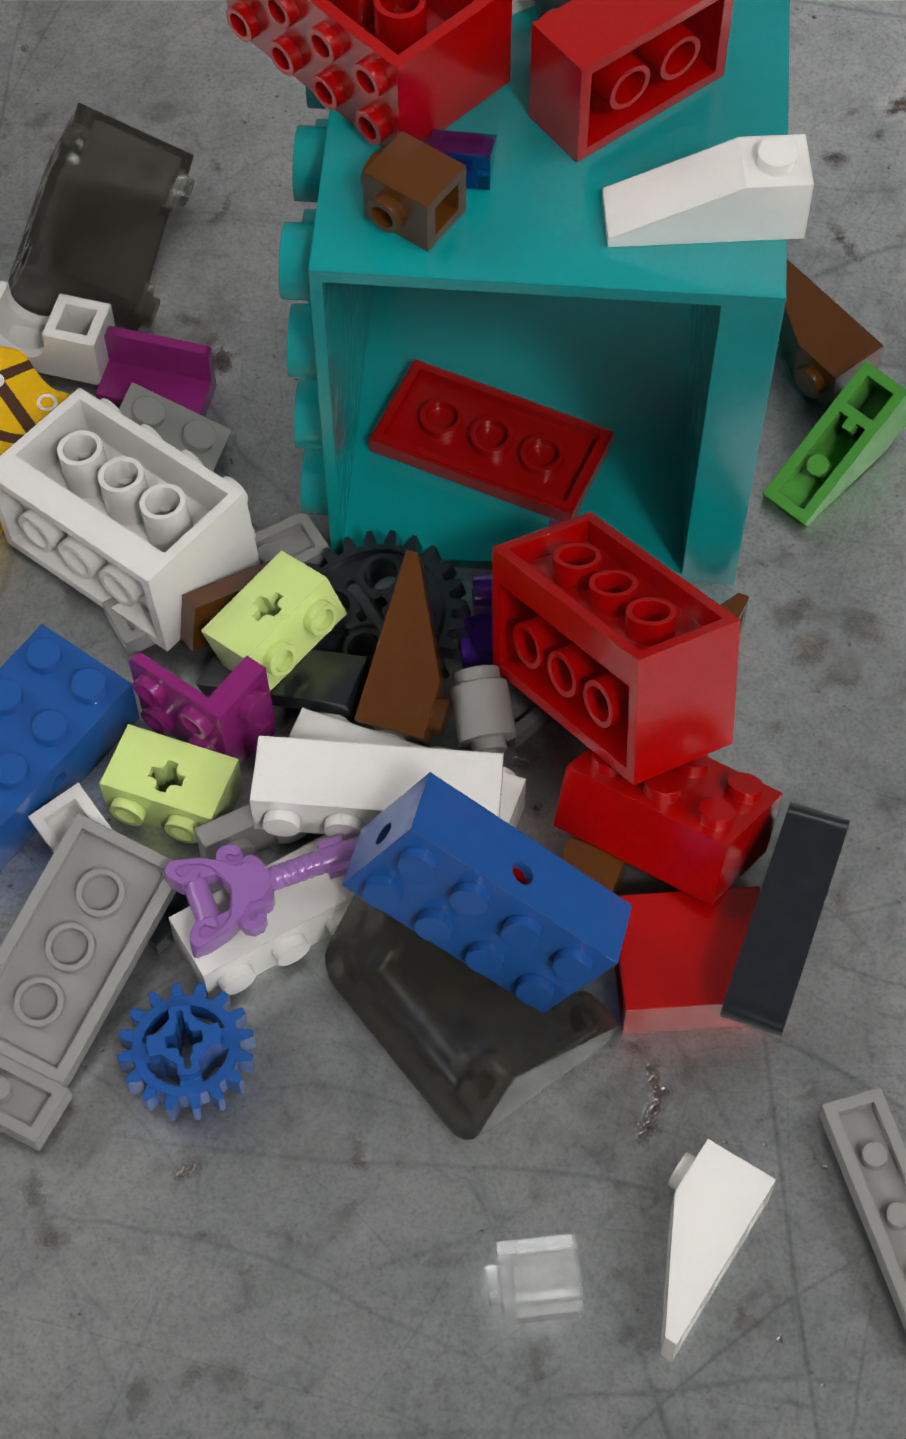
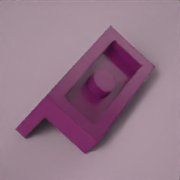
[96,326,217,417]

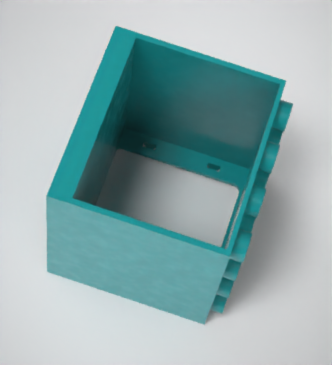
[278,0,790,585]

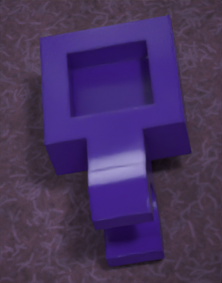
[459,573,501,675]

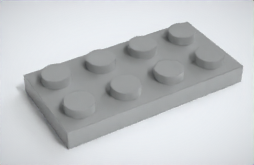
[0,812,176,1088]

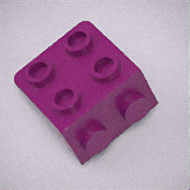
[128,652,276,766]

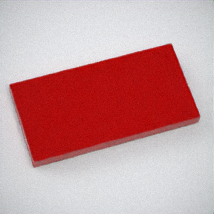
[369,359,614,522]

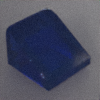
[427,129,497,190]

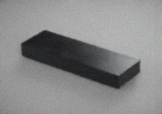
[196,649,371,717]

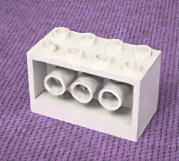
[0,387,260,652]

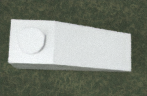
[602,134,814,247]
[660,1139,776,1362]

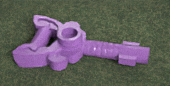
[163,835,359,958]

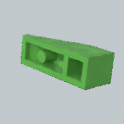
[762,360,906,527]

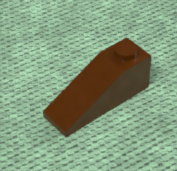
[779,259,884,409]
[355,550,451,747]

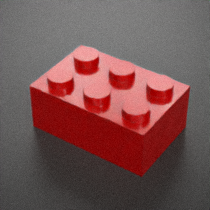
[529,0,734,163]
[553,748,783,906]

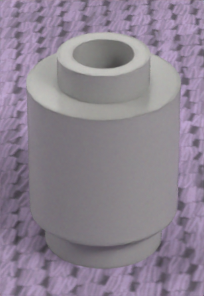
[449,665,517,753]

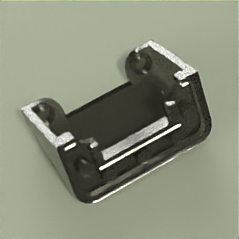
[7,102,195,331]
[325,894,620,1140]

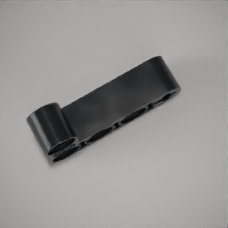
[720,802,850,1037]

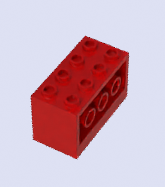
[226,0,512,148]
[492,512,741,786]

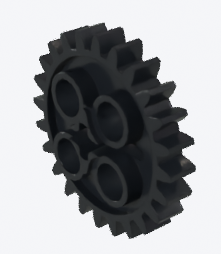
[307,530,471,708]

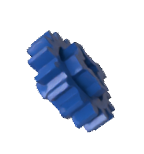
[117,983,256,1120]

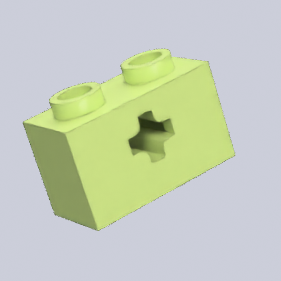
[201,550,347,691]
[99,724,243,844]

